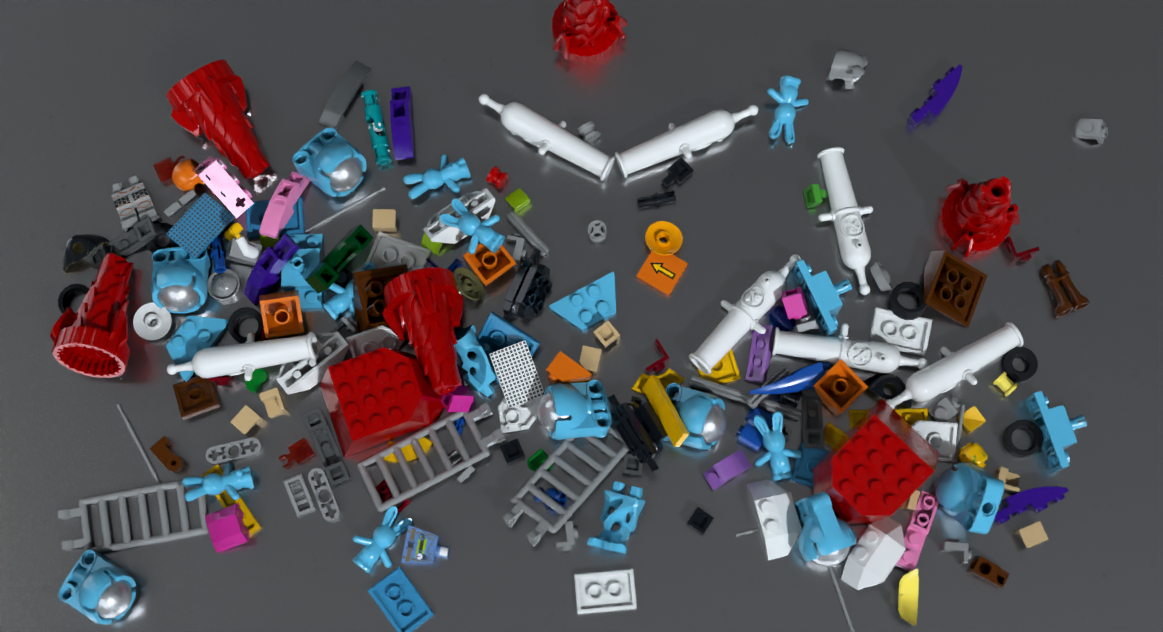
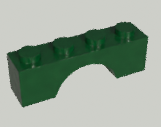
[305,224,373,293]

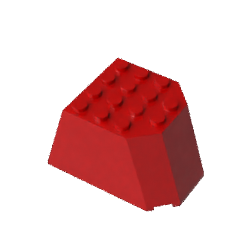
[320,347,444,458]
[813,398,939,524]

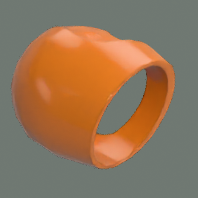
[172,158,205,191]

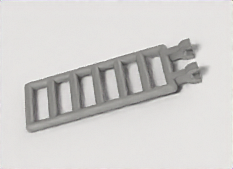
[357,402,506,512]
[503,424,629,547]
[57,476,209,554]

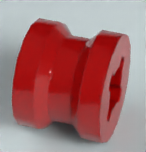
[486,166,509,189]

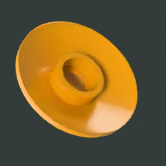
[645,221,683,256]

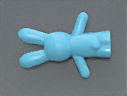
[767,76,809,144]
[403,154,471,199]
[440,199,505,254]
[322,262,375,320]
[754,411,803,481]
[182,462,254,501]
[352,506,412,573]

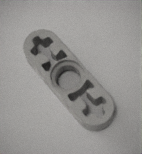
[205,438,263,465]
[308,468,341,522]

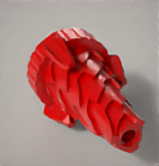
[552,0,627,63]
[166,59,271,179]
[938,176,1020,257]
[50,253,134,378]
[382,267,463,396]

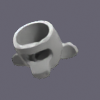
[826,49,868,89]

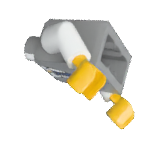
[225,222,263,266]

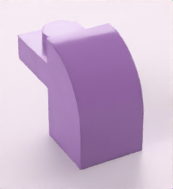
[703,450,752,490]

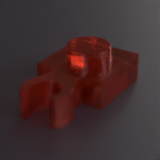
[152,155,185,182]
[279,437,316,468]

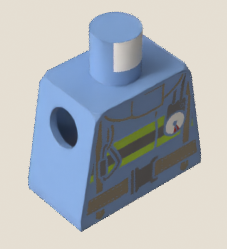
[401,525,450,565]

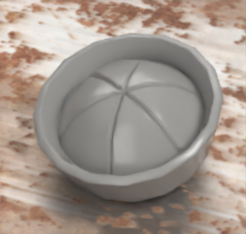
[869,260,892,291]
[208,269,240,301]

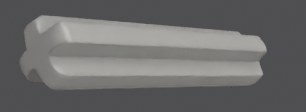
[506,211,549,256]
[747,366,789,408]

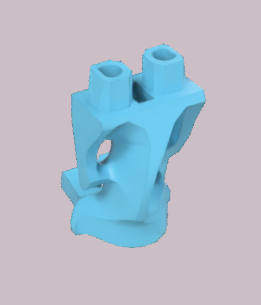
[455,324,500,397]
[587,481,646,554]

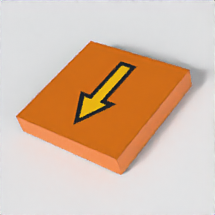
[636,251,688,297]

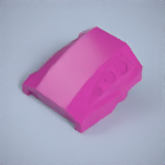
[205,503,250,553]

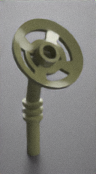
[453,267,484,300]

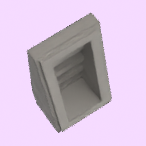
[283,472,316,517]

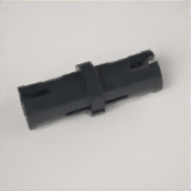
[637,191,676,210]

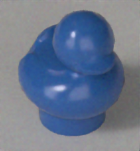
[533,487,566,513]

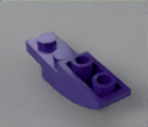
[908,65,963,128]
[390,86,414,160]
[244,234,300,306]
[992,486,1069,524]

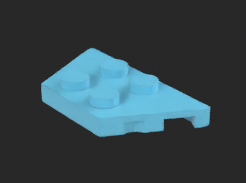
[549,272,616,332]
[166,316,229,382]

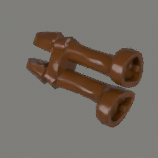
[1042,260,1090,318]

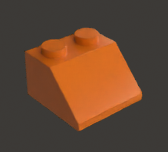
[463,243,516,286]
[260,290,304,338]
[546,351,592,384]
[813,359,868,416]

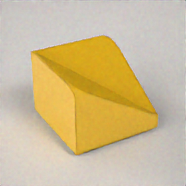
[956,405,986,434]

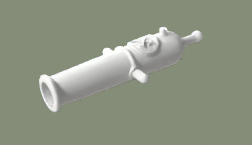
[479,94,616,181]
[615,105,759,178]
[817,147,873,295]
[689,254,801,374]
[885,321,1024,409]
[772,323,928,373]
[166,332,319,381]

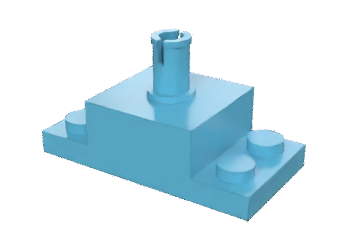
[281,234,324,310]
[792,260,852,336]
[1025,391,1087,473]

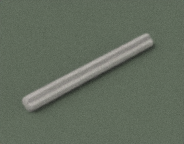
[689,376,802,420]

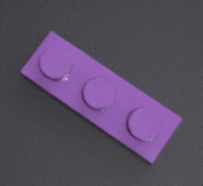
[745,325,775,383]

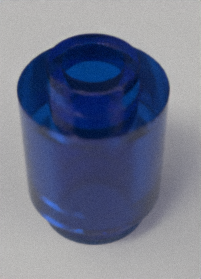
[768,305,796,332]

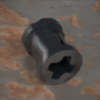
[778,391,802,408]

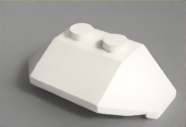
[423,188,496,244]
[276,331,349,395]
[747,479,802,560]
[841,517,906,591]

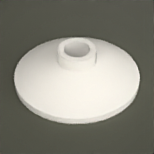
[133,302,172,340]

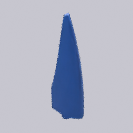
[748,362,831,395]

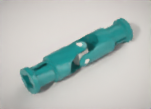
[361,90,392,165]

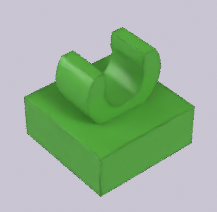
[803,184,828,208]

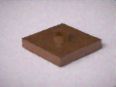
[173,376,220,420]

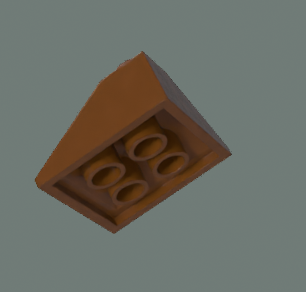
[923,250,987,327]
[352,264,408,333]

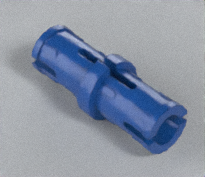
[210,236,226,273]

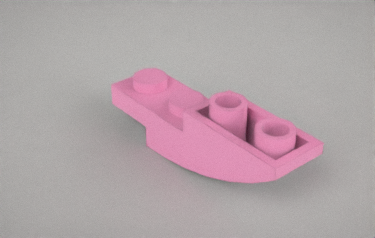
[259,171,310,239]
[896,491,939,572]

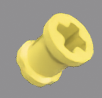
[993,371,1019,397]

